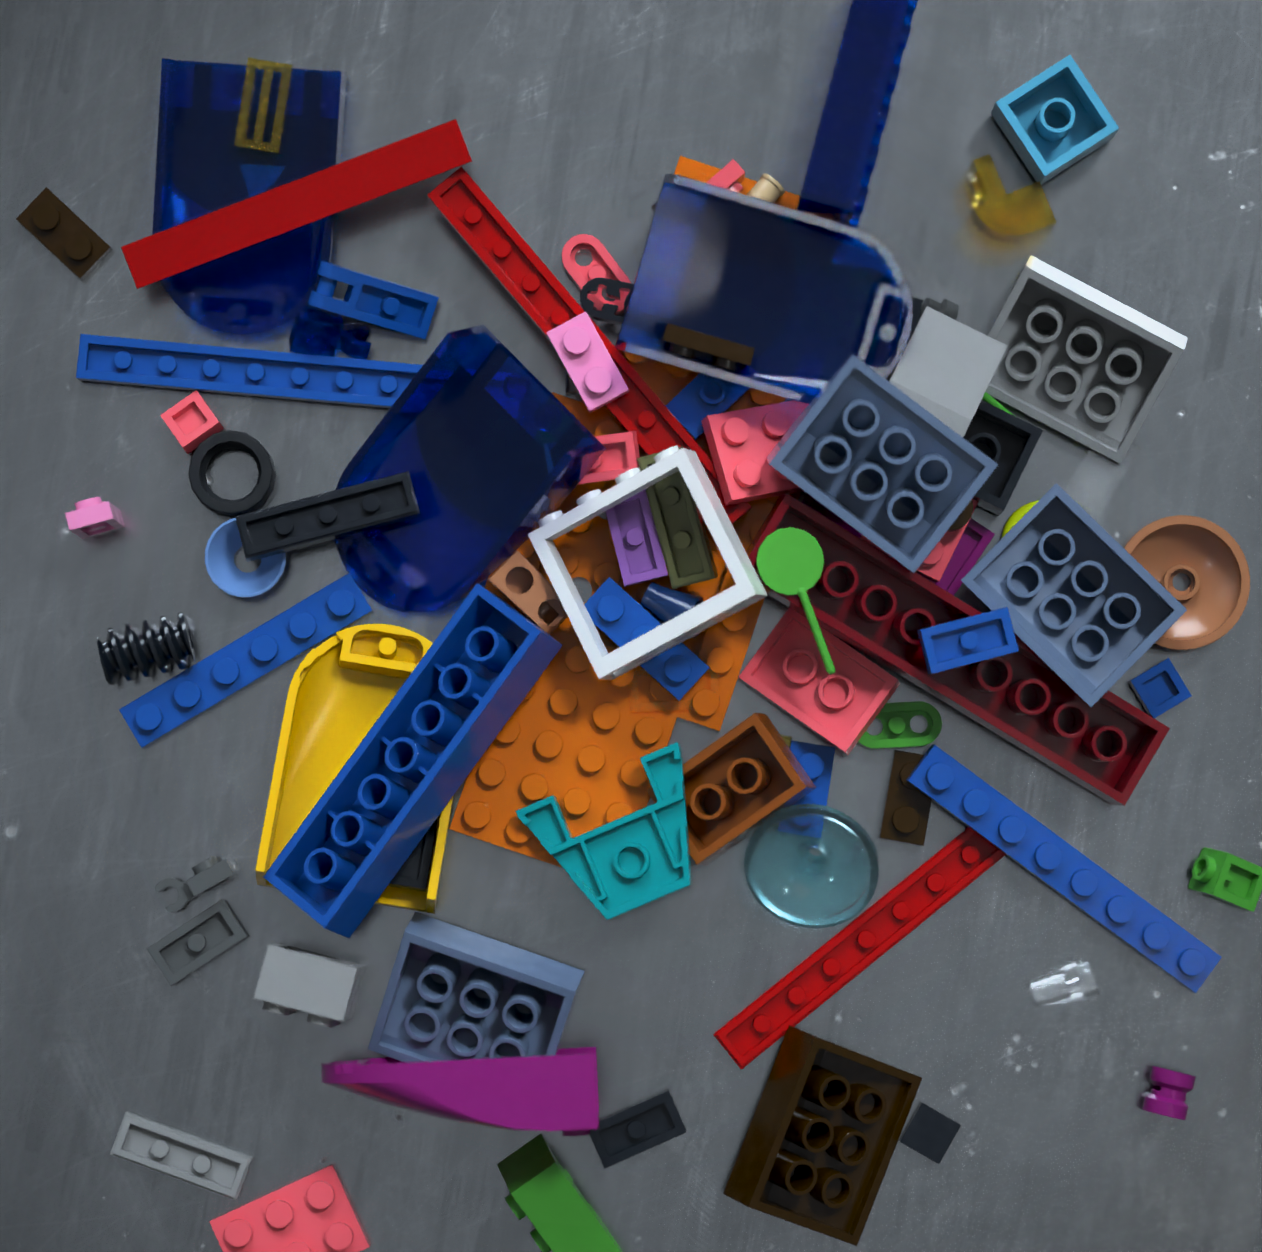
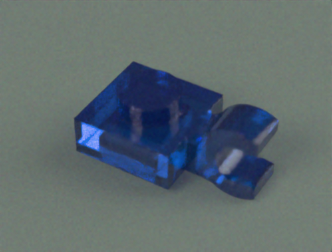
[289,307,371,359]

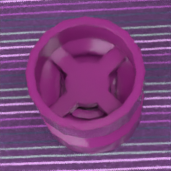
[1142,1066,1196,1121]

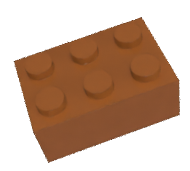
[646,712,816,865]

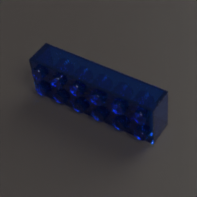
[791,0,918,242]

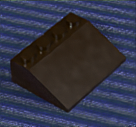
[723,1025,922,1246]

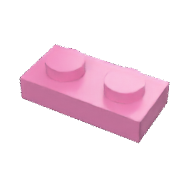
[546,311,629,413]
[65,497,125,539]

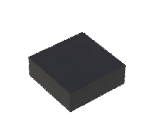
[899,1102,961,1164]

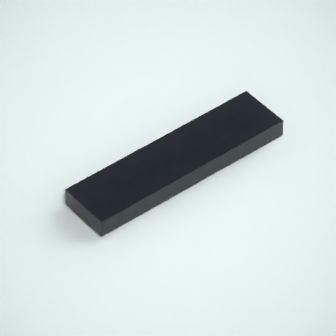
[235,471,421,562]

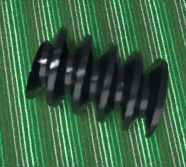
[97,612,196,685]

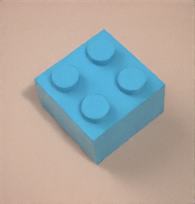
[991,55,1119,186]

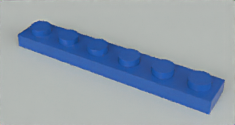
[119,573,373,749]

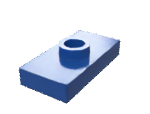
[666,366,760,440]

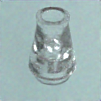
[1030,959,1100,1008]

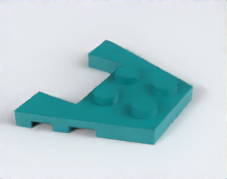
[516,742,692,920]

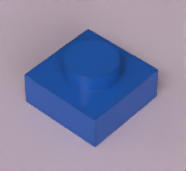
[1128,658,1192,718]

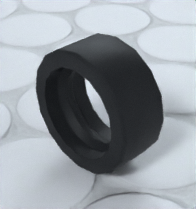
[188,430,276,518]

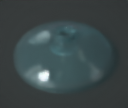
[744,804,880,928]

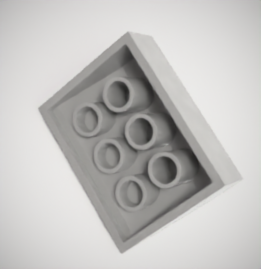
[986,255,1188,464]

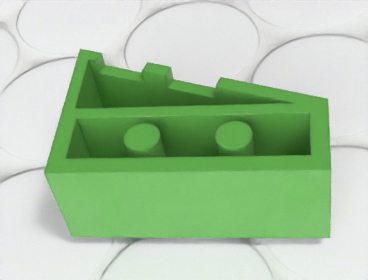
[497,1133,623,1252]

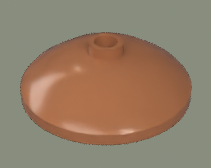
[1124,515,1250,650]

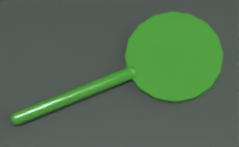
[756,527,835,675]

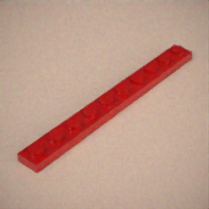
[427,166,751,526]

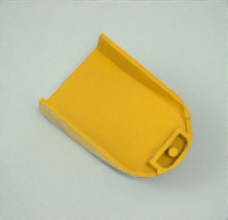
[255,624,454,914]

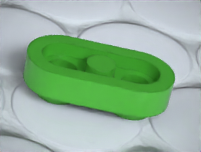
[858,701,942,749]

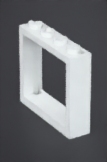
[528,446,768,680]

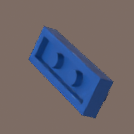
[584,577,710,701]

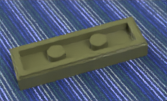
[637,446,718,589]

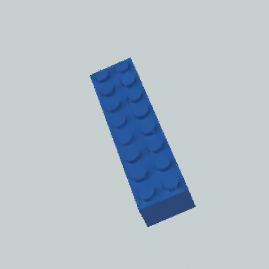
[263,583,563,938]

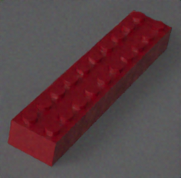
[746,493,1170,806]

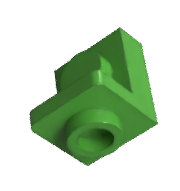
[1189,847,1262,912]

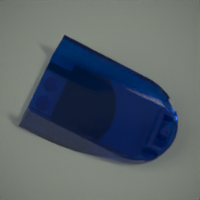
[152,58,347,334]
[615,174,913,404]
[335,325,606,613]

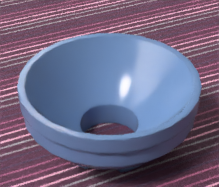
[205,518,286,598]

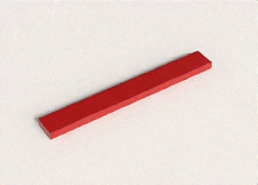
[121,119,472,289]
[713,827,1006,1070]

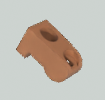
[487,550,568,635]

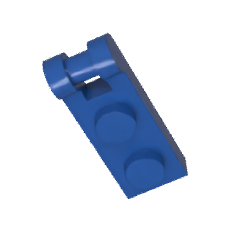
[308,260,439,339]

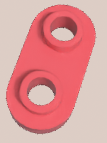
[562,234,631,315]

